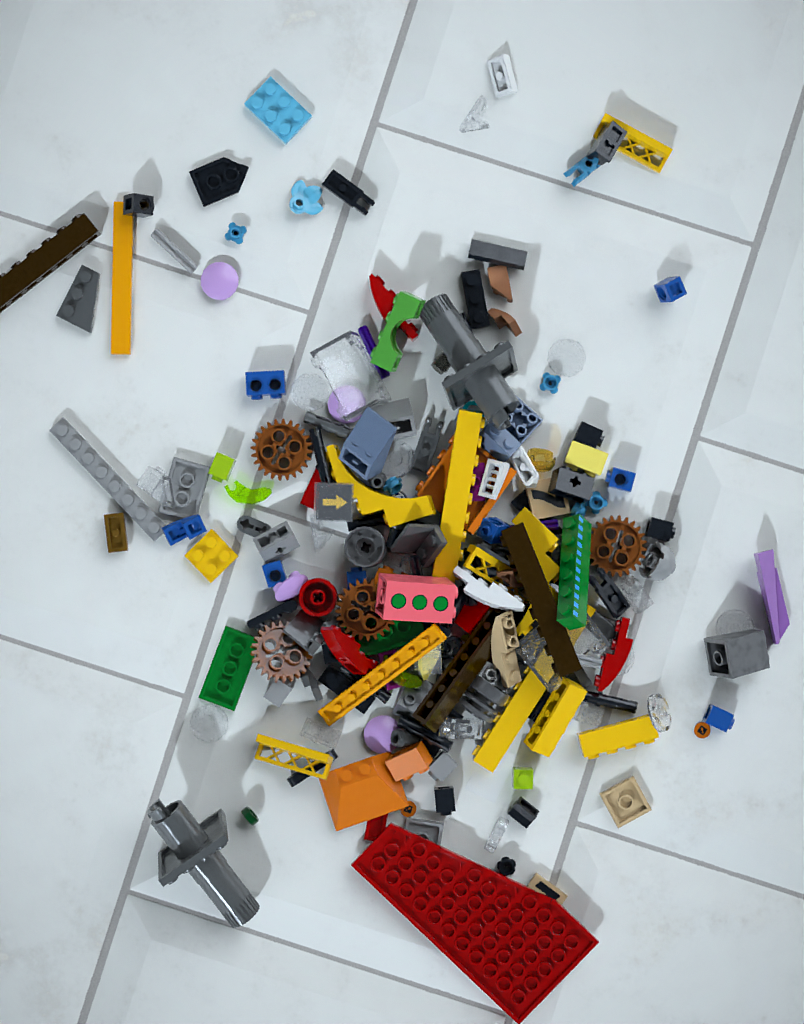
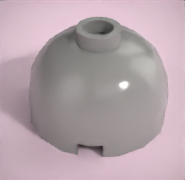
[639,541,676,581]

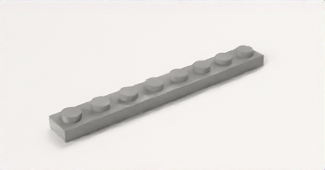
[49,417,166,541]

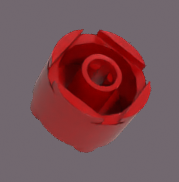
[299,578,338,617]

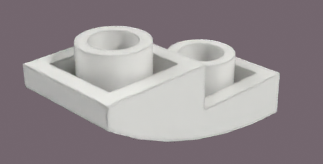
[479,661,514,694]

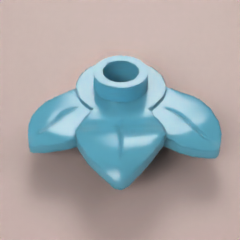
[289,180,323,215]

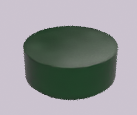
[241,806,259,826]

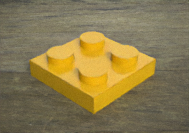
[184,529,239,583]

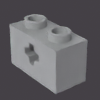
[253,521,300,564]

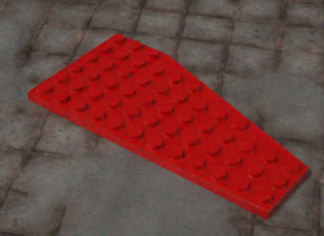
[351,822,599,1024]

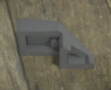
[300,667,323,701]

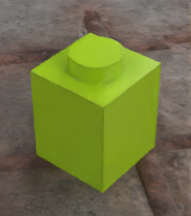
[208,452,236,483]
[512,767,533,789]

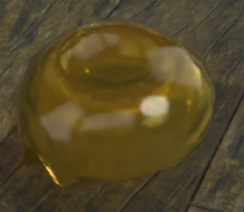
[527,448,556,473]

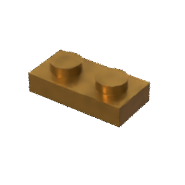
[104,512,129,553]

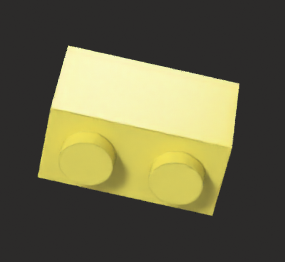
[563,440,609,478]

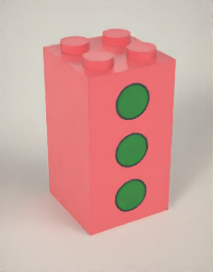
[375,573,458,624]

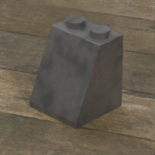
[704,629,770,679]

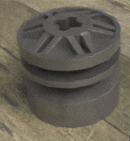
[344,526,388,568]
[459,675,510,724]

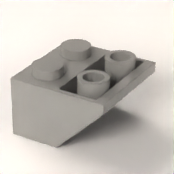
[372,398,417,440]

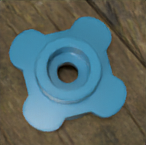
[225,222,247,244]
[540,372,561,394]
[383,476,402,495]
[585,491,608,514]
[570,502,587,517]

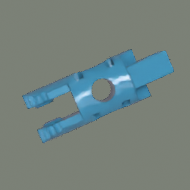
[563,155,601,187]

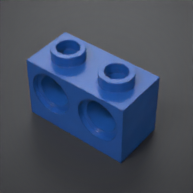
[245,370,286,400]

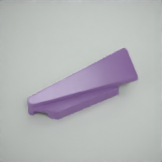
[754,549,790,644]

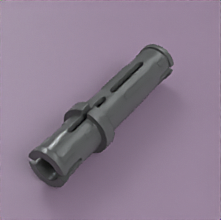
[303,411,353,438]

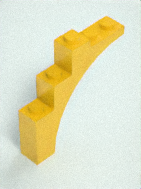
[326,444,437,527]
[512,507,560,636]

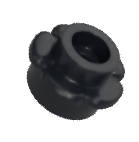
[497,857,516,876]

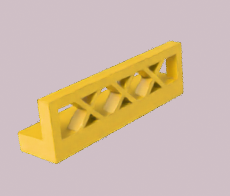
[593,113,673,173]
[463,544,528,604]
[254,734,334,780]

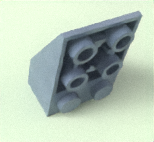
[479,395,543,462]
[338,407,397,481]

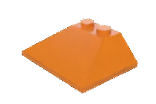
[319,752,409,831]

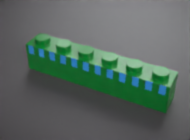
[556,514,592,630]

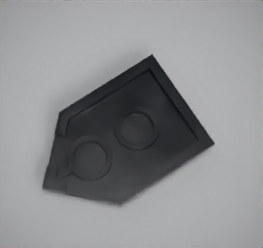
[189,157,249,207]

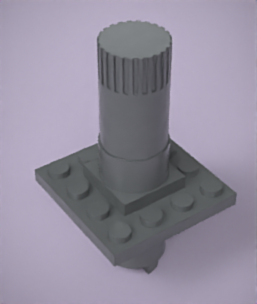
[420,294,520,430]
[147,799,260,928]

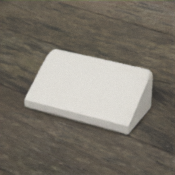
[487,54,518,98]
[509,446,539,488]

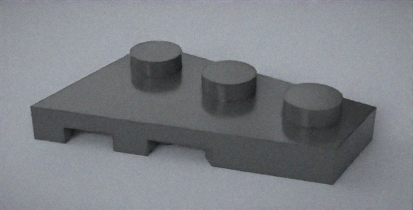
[56,265,100,333]

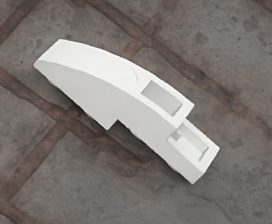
[453,565,525,612]

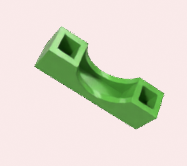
[370,291,426,372]

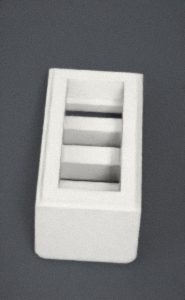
[478,458,510,500]

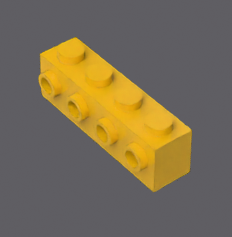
[523,677,588,757]
[577,713,659,759]

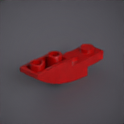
[369,274,419,342]
[594,617,633,692]
[321,625,379,675]

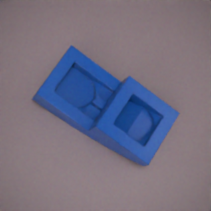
[161,514,207,546]

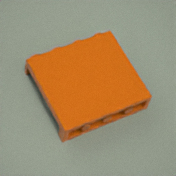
[415,433,517,535]

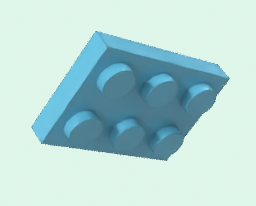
[244,76,312,144]

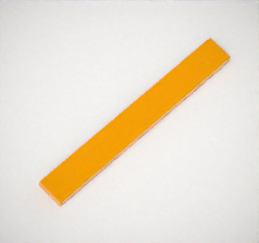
[111,202,133,355]
[317,623,447,726]

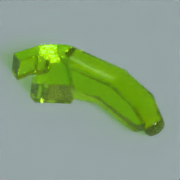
[224,481,272,504]
[383,655,422,688]

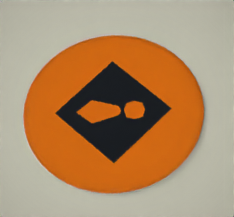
[694,722,710,738]
[400,801,416,817]

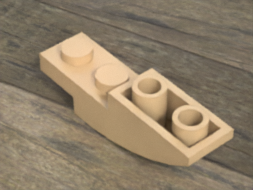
[491,610,522,688]

